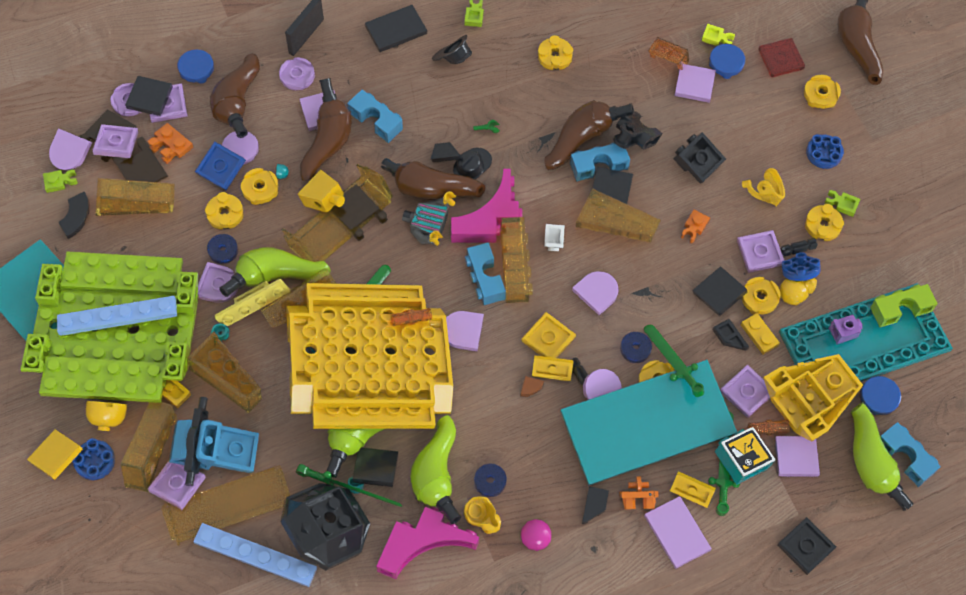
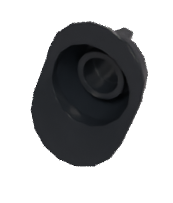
[432,35,472,64]
[453,147,492,180]

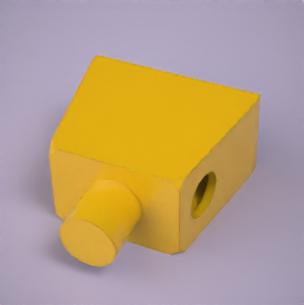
[298,170,345,212]

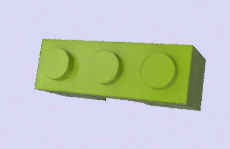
[870,284,938,327]

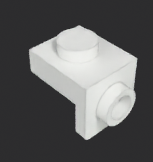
[544,224,565,251]

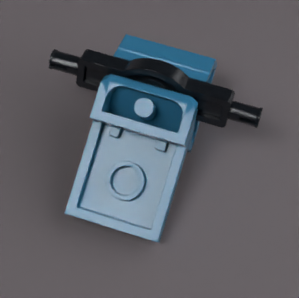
[169,397,259,486]

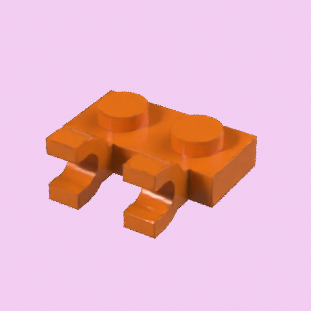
[147,123,193,164]

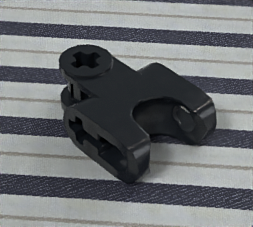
[613,111,663,150]

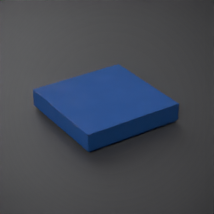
[195,141,246,191]

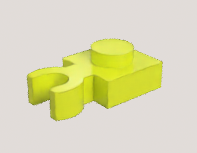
[702,24,735,46]

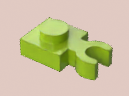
[465,0,484,27]
[43,170,78,193]
[824,190,860,217]

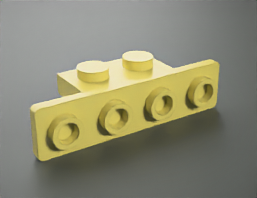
[215,279,290,327]

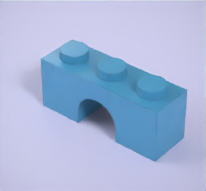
[347,90,403,143]
[570,142,630,182]
[464,242,506,305]
[880,422,941,487]

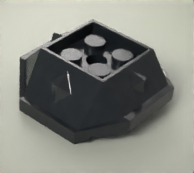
[280,483,370,571]

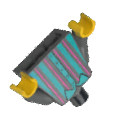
[402,191,456,246]

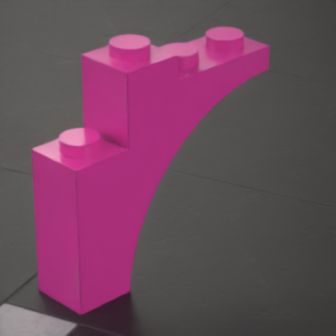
[451,169,522,243]
[376,507,479,579]

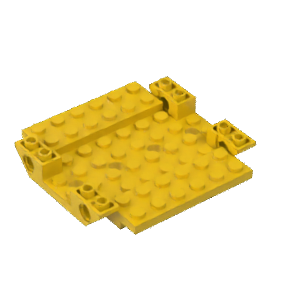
[286,283,453,429]

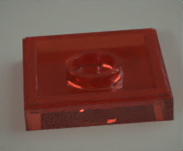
[758,38,805,77]

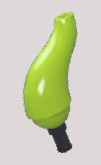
[219,247,331,297]
[851,403,914,511]
[410,415,462,524]
[325,429,385,478]

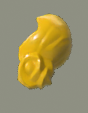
[779,278,817,306]
[463,496,501,534]

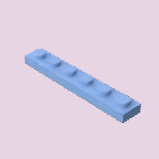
[57,296,177,336]
[193,523,317,587]

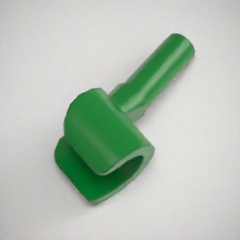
[473,120,500,133]

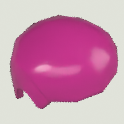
[521,519,551,551]

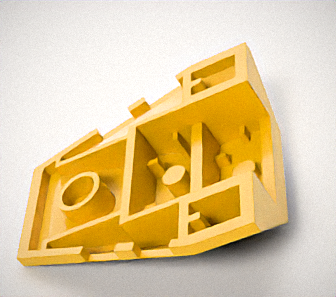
[763,354,863,442]

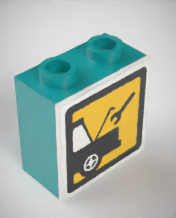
[715,427,775,485]

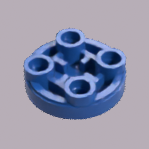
[709,44,745,79]
[177,49,214,84]
[806,134,844,169]
[781,252,821,281]
[860,376,901,415]
[72,438,115,480]

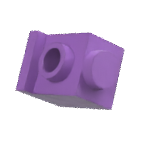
[829,315,862,344]

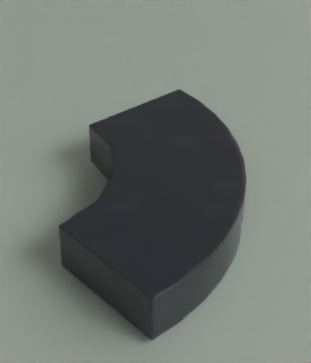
[59,191,90,239]

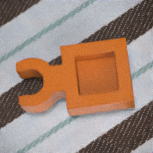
[681,209,710,243]

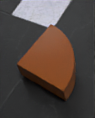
[520,376,544,397]

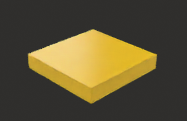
[522,312,576,358]
[27,429,83,480]

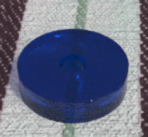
[207,234,238,264]
[620,332,652,363]
[474,464,507,497]

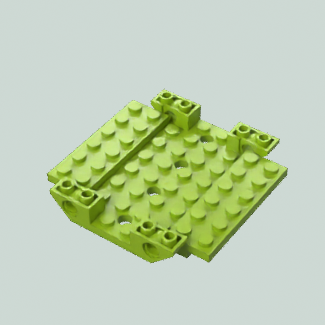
[21,251,198,403]

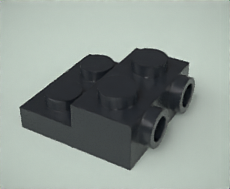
[673,132,726,184]

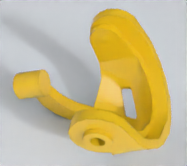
[742,168,785,207]

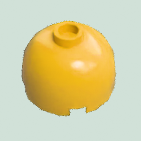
[86,401,127,431]

